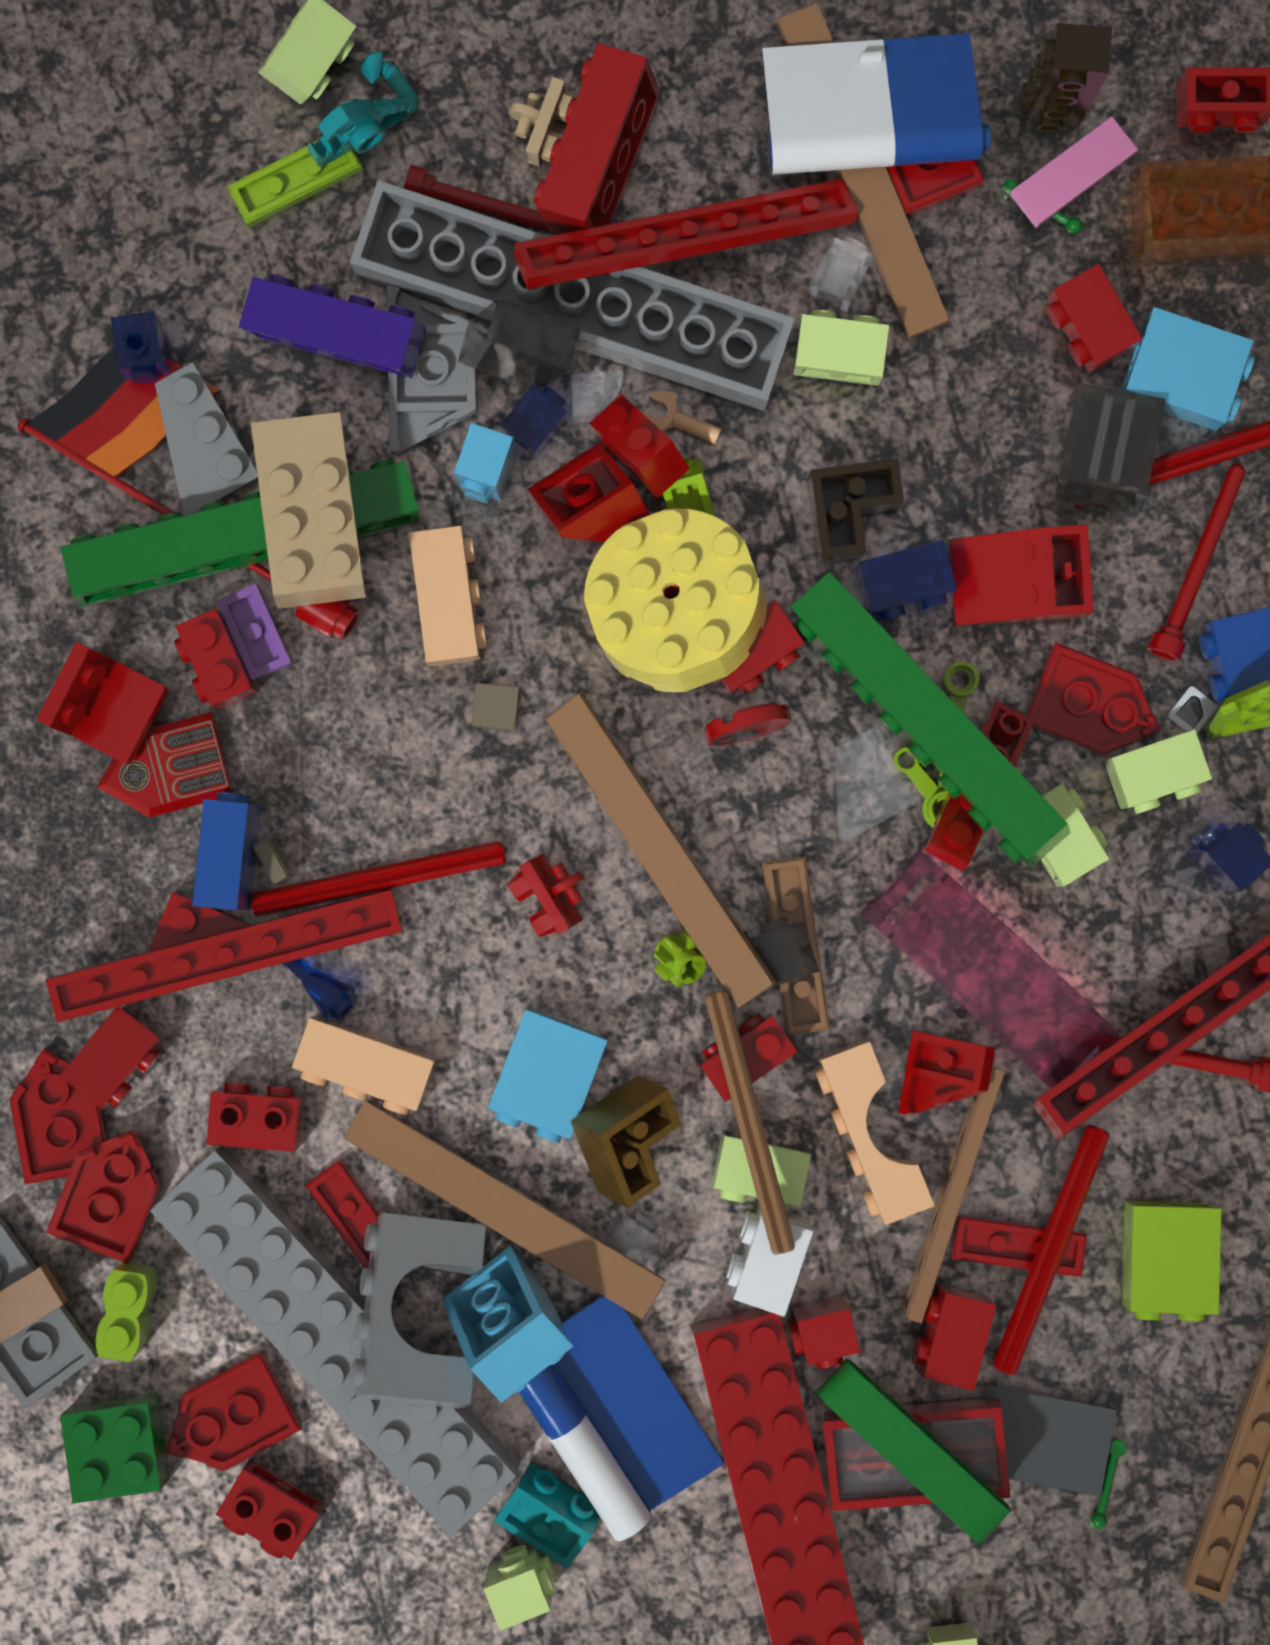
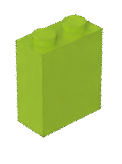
[1122,1200,1222,1322]

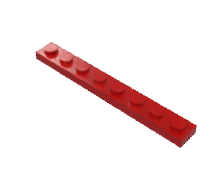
[514,179,859,289]
[45,888,402,1023]

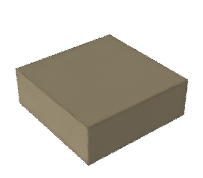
[471,683,520,731]
[252,839,294,885]

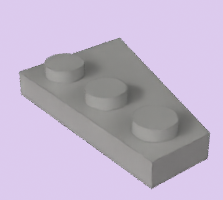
[155,362,258,516]

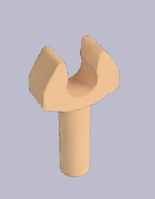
[643,391,722,444]

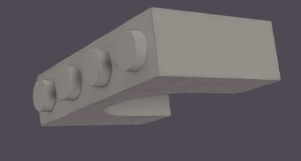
[351,1212,486,1409]

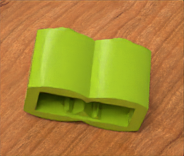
[96,1262,158,1362]

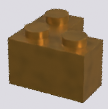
[570,1075,681,1208]

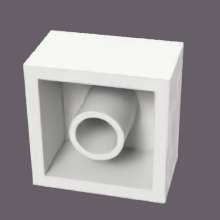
[726,1203,813,1317]

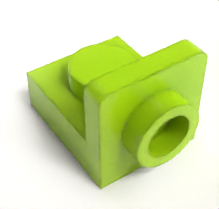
[663,457,716,517]

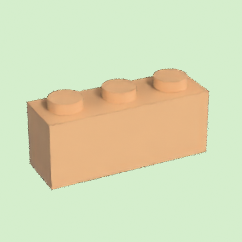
[409,526,487,666]
[292,1016,438,1115]

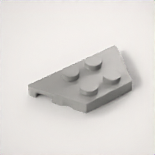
[387,285,477,455]

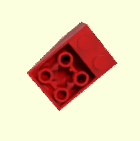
[949,525,1094,626]

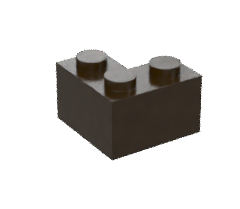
[807,458,904,564]

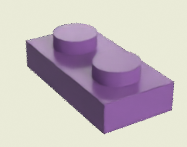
[216,583,293,681]

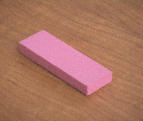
[1010,116,1138,228]

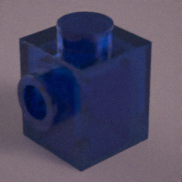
[111,311,170,384]
[500,384,568,458]

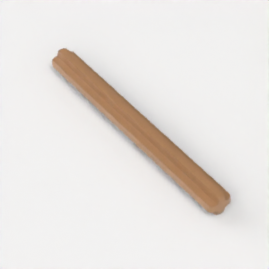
[705,991,795,1255]

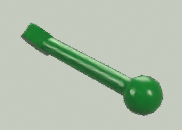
[1002,179,1083,234]
[1090,1438,1126,1529]

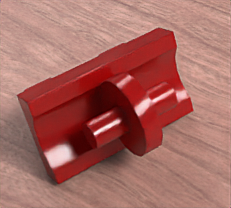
[507,853,585,937]

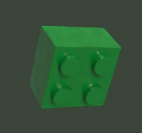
[60,1392,170,1504]

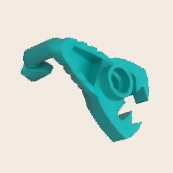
[307,51,418,167]

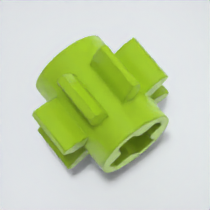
[653,930,707,987]

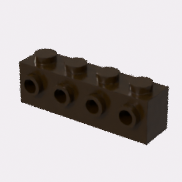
[1020,23,1113,132]

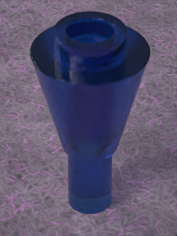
[283,958,355,1021]

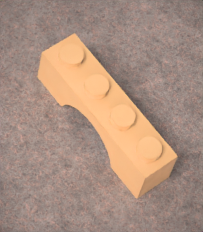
[814,1039,935,1225]

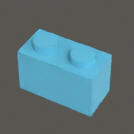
[454,423,518,504]

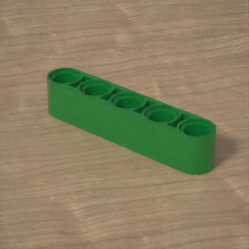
[816,1358,1012,1544]

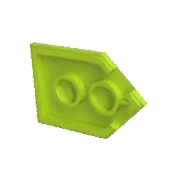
[1205,680,1270,740]

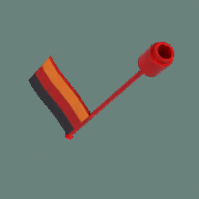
[17,337,361,640]

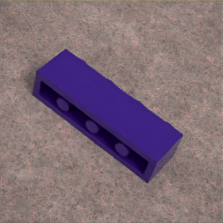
[239,274,427,379]

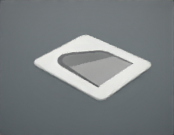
[1168,686,1217,734]

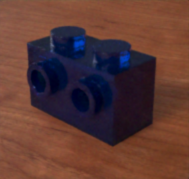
[855,539,957,622]
[1187,822,1270,892]

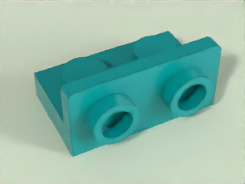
[494,1463,600,1569]

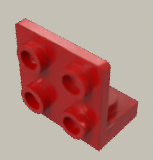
[36,642,168,765]

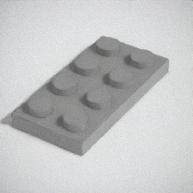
[0,1216,98,1410]

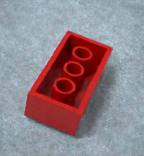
[534,43,661,236]

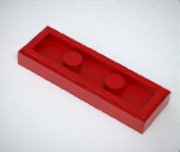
[304,1158,381,1268]
[950,1214,1087,1277]

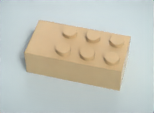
[251,412,366,609]

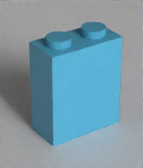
[1118,307,1255,431]
[488,1007,608,1143]

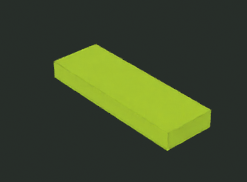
[227,140,363,228]

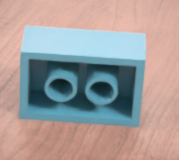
[441,1245,574,1403]

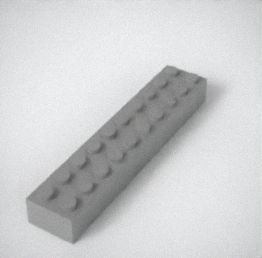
[350,180,795,411]
[150,1146,519,1537]

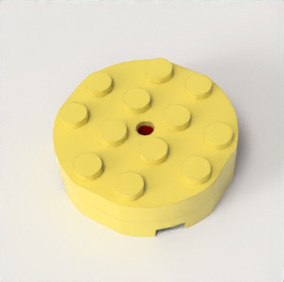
[584,508,767,692]

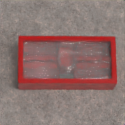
[823,1398,1011,1511]

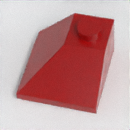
[527,442,650,543]

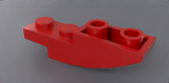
[924,700,1035,871]

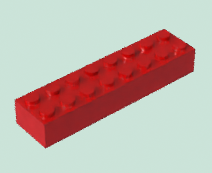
[690,1308,864,1645]

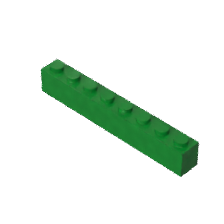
[60,460,420,608]
[790,572,1071,869]

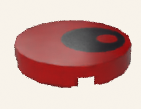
[704,703,792,746]

